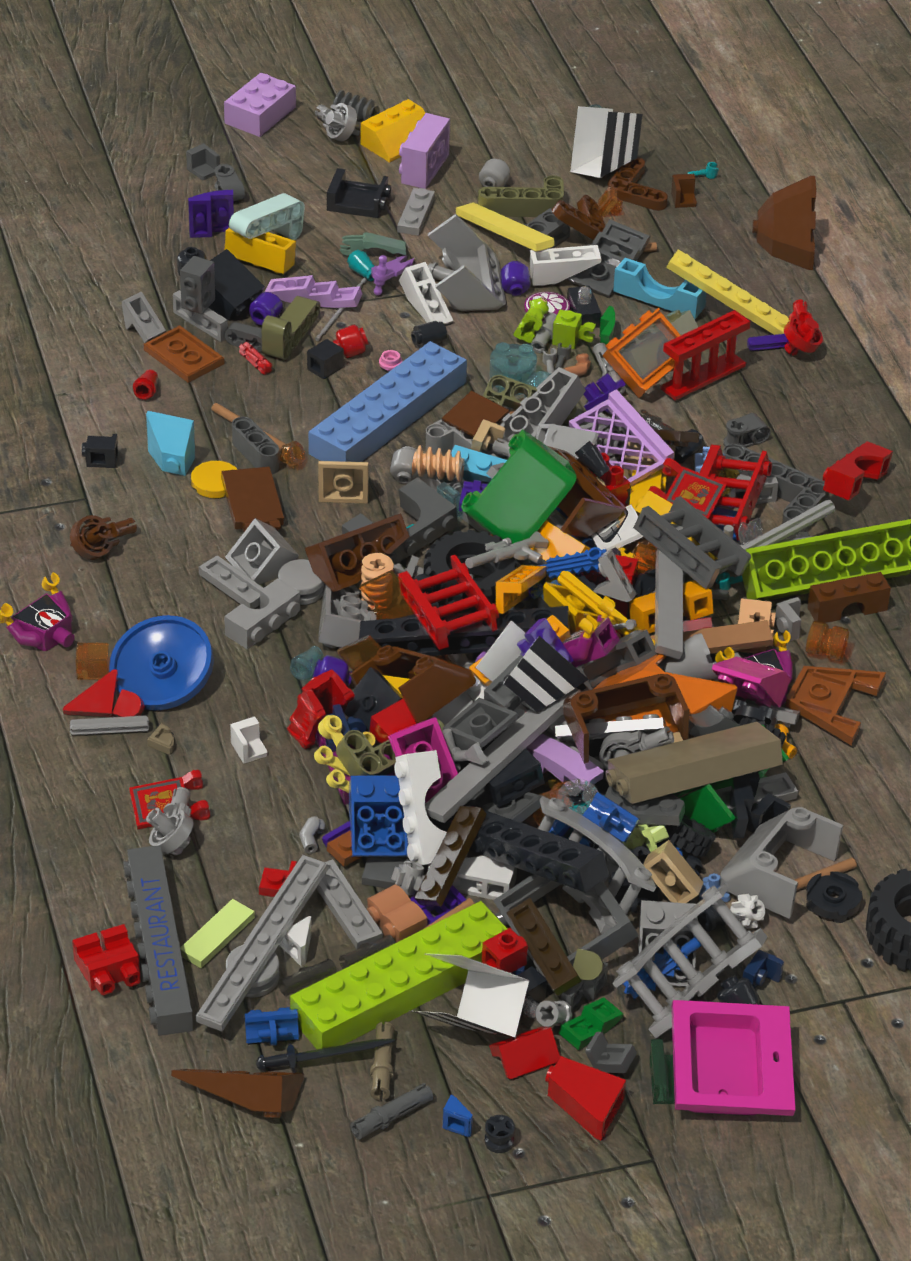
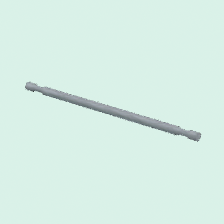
[315,278,367,341]

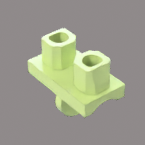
[623,824,669,852]

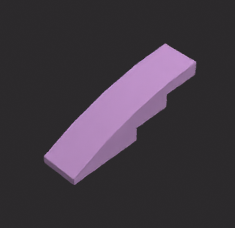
[265,275,362,308]
[526,734,604,791]

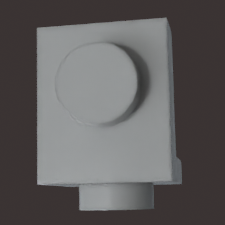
[775,597,801,641]

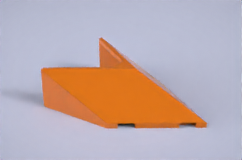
[594,653,737,733]

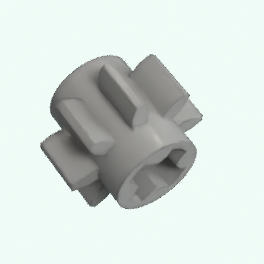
[391,861,426,895]

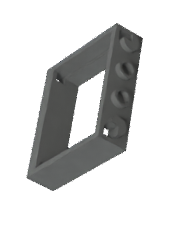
[493,874,639,992]

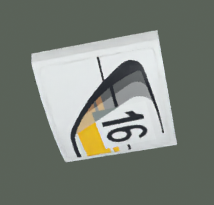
[591,505,643,551]

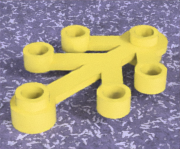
[314,715,376,793]

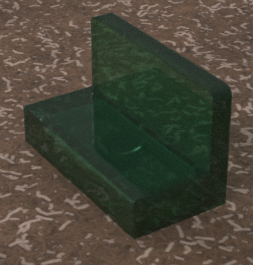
[649,1039,675,1104]

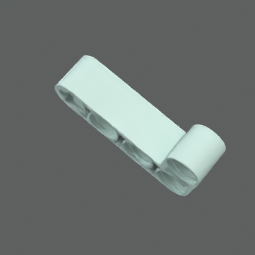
[229,193,305,240]

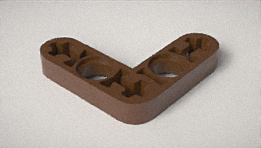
[607,157,668,211]
[551,195,605,240]

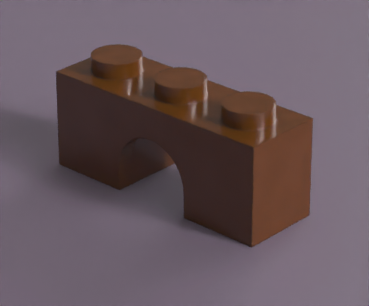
[808,572,891,625]

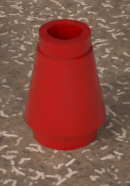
[133,369,158,400]

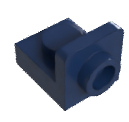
[742,950,784,988]

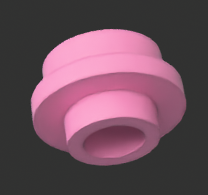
[379,350,402,371]

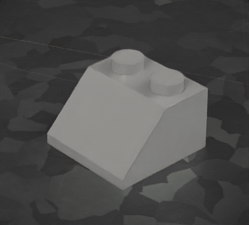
[225,518,299,585]

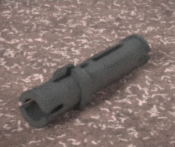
[350,1083,433,1140]

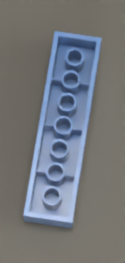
[308,341,467,462]

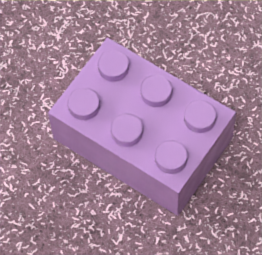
[224,73,296,137]
[399,113,450,189]

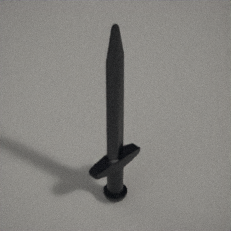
[256,1038,395,1073]

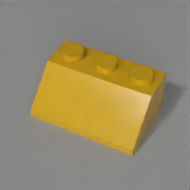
[360,99,425,163]

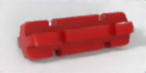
[239,342,272,375]

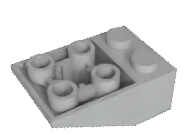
[536,424,599,470]
[638,900,698,988]

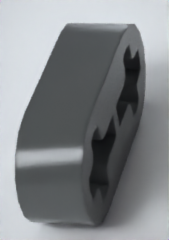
[225,322,262,352]

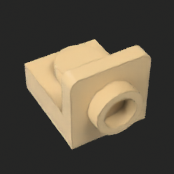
[471,419,506,452]

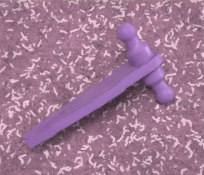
[371,255,414,296]

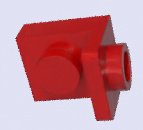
[259,861,297,897]

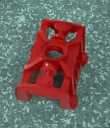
[287,669,355,749]

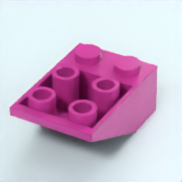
[712,656,791,708]

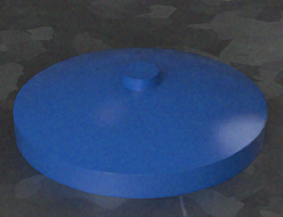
[109,615,214,711]

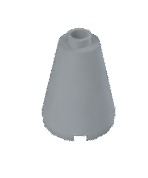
[658,633,719,681]

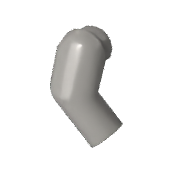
[299,816,325,854]

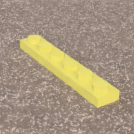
[666,249,789,335]

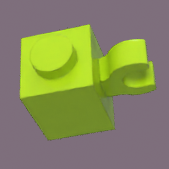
[552,309,596,349]

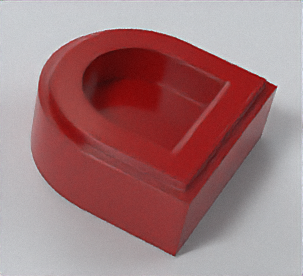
[112,689,144,717]

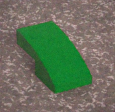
[599,306,615,345]
[559,997,624,1050]

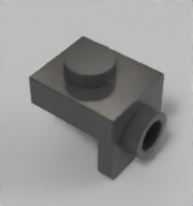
[586,1032,637,1073]

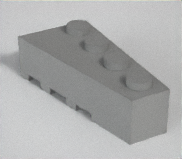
[500,367,586,442]

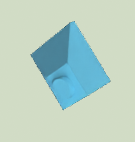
[146,411,195,476]

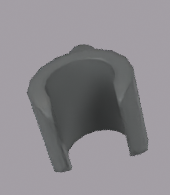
[555,343,571,370]

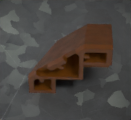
[752,176,817,270]

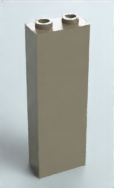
[606,722,783,804]

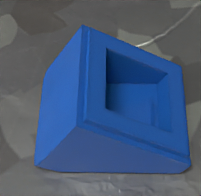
[443,1095,473,1137]

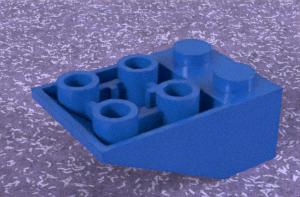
[349,776,408,857]

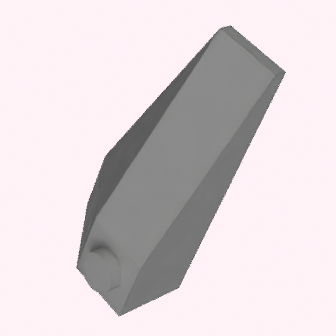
[318,584,376,648]

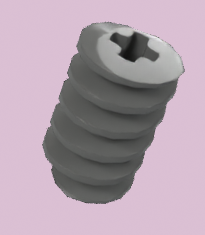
[332,90,380,122]

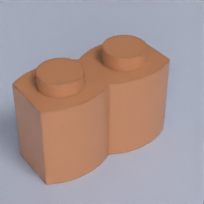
[367,884,427,943]

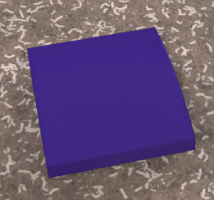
[188,190,234,238]

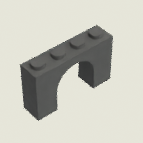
[342,477,458,565]

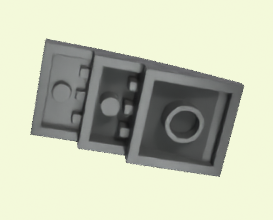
[568,219,650,298]

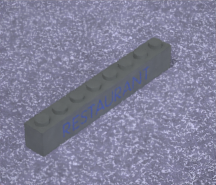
[123,845,193,1036]

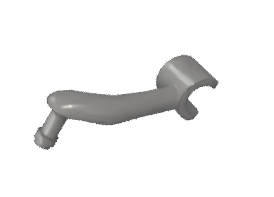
[541,348,557,382]

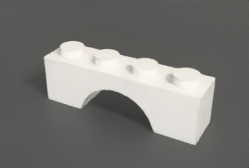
[394,750,447,865]

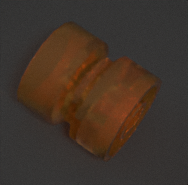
[806,621,850,661]

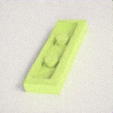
[180,899,255,968]

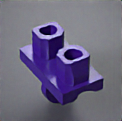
[583,373,626,414]

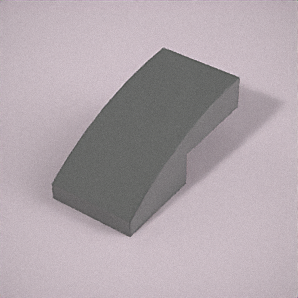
[561,962,608,1013]

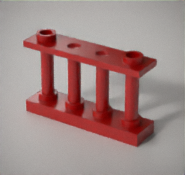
[660,310,751,401]
[700,444,772,541]
[398,555,499,650]

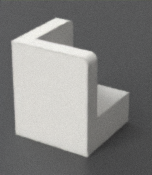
[230,717,267,764]

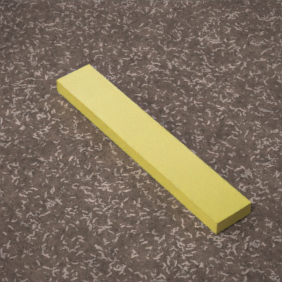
[456,202,554,252]

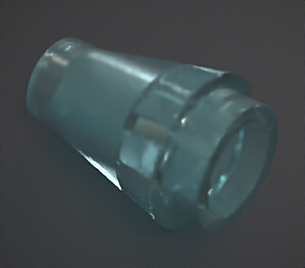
[290,646,323,680]

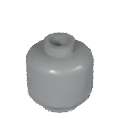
[479,159,510,187]
[390,446,419,484]

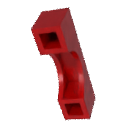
[823,441,893,500]

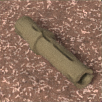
[370,1022,394,1100]

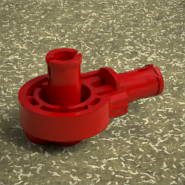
[784,299,823,356]

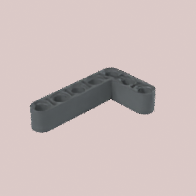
[722,444,829,539]

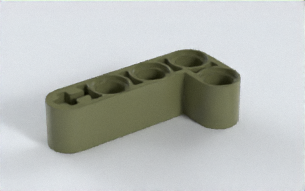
[477,175,564,217]
[261,296,321,360]
[483,375,577,427]
[336,718,444,776]

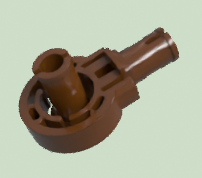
[70,515,137,560]

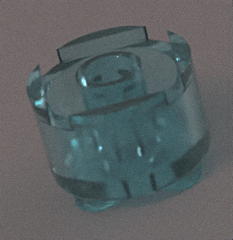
[489,342,537,395]

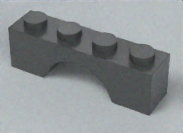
[576,630,658,692]

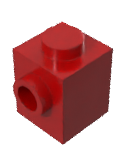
[482,928,528,973]

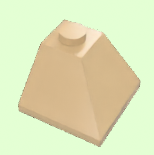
[318,461,369,504]

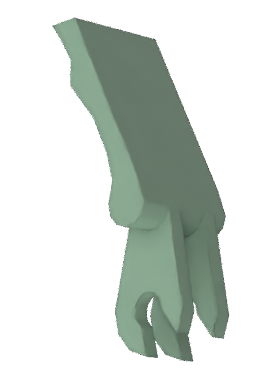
[340,232,406,256]

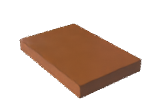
[144,325,225,383]

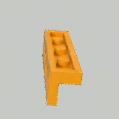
[496,565,546,614]

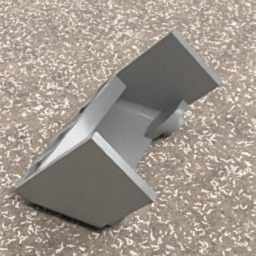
[428,214,506,311]
[720,807,843,919]

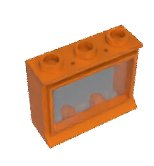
[602,308,687,398]

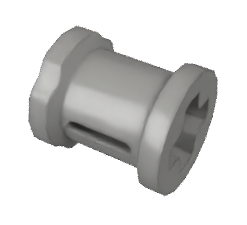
[536,1000,572,1027]

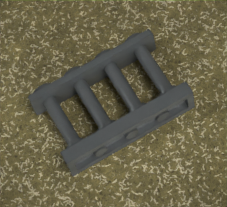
[633,496,751,589]

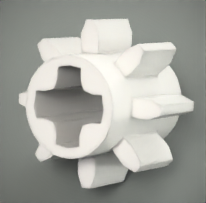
[730,893,765,929]

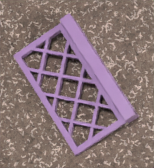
[569,389,674,487]

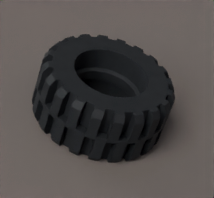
[423,530,521,614]
[865,869,911,971]

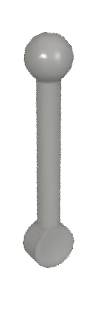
[613,619,637,630]

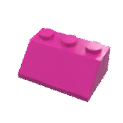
[388,717,458,803]

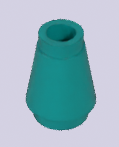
[347,250,374,281]

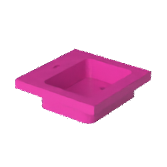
[671,1000,795,1116]

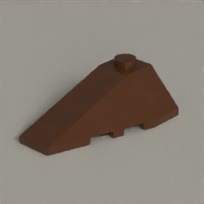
[304,513,410,592]
[171,1069,304,1118]

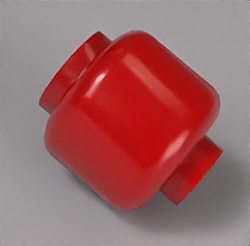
[333,324,369,358]

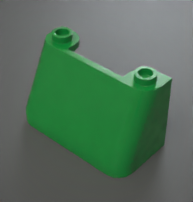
[461,429,577,544]

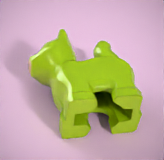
[513,297,549,343]

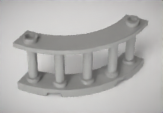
[538,796,656,934]
[612,883,767,1038]

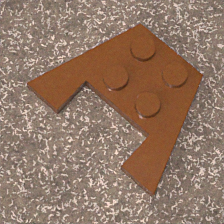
[785,666,886,746]

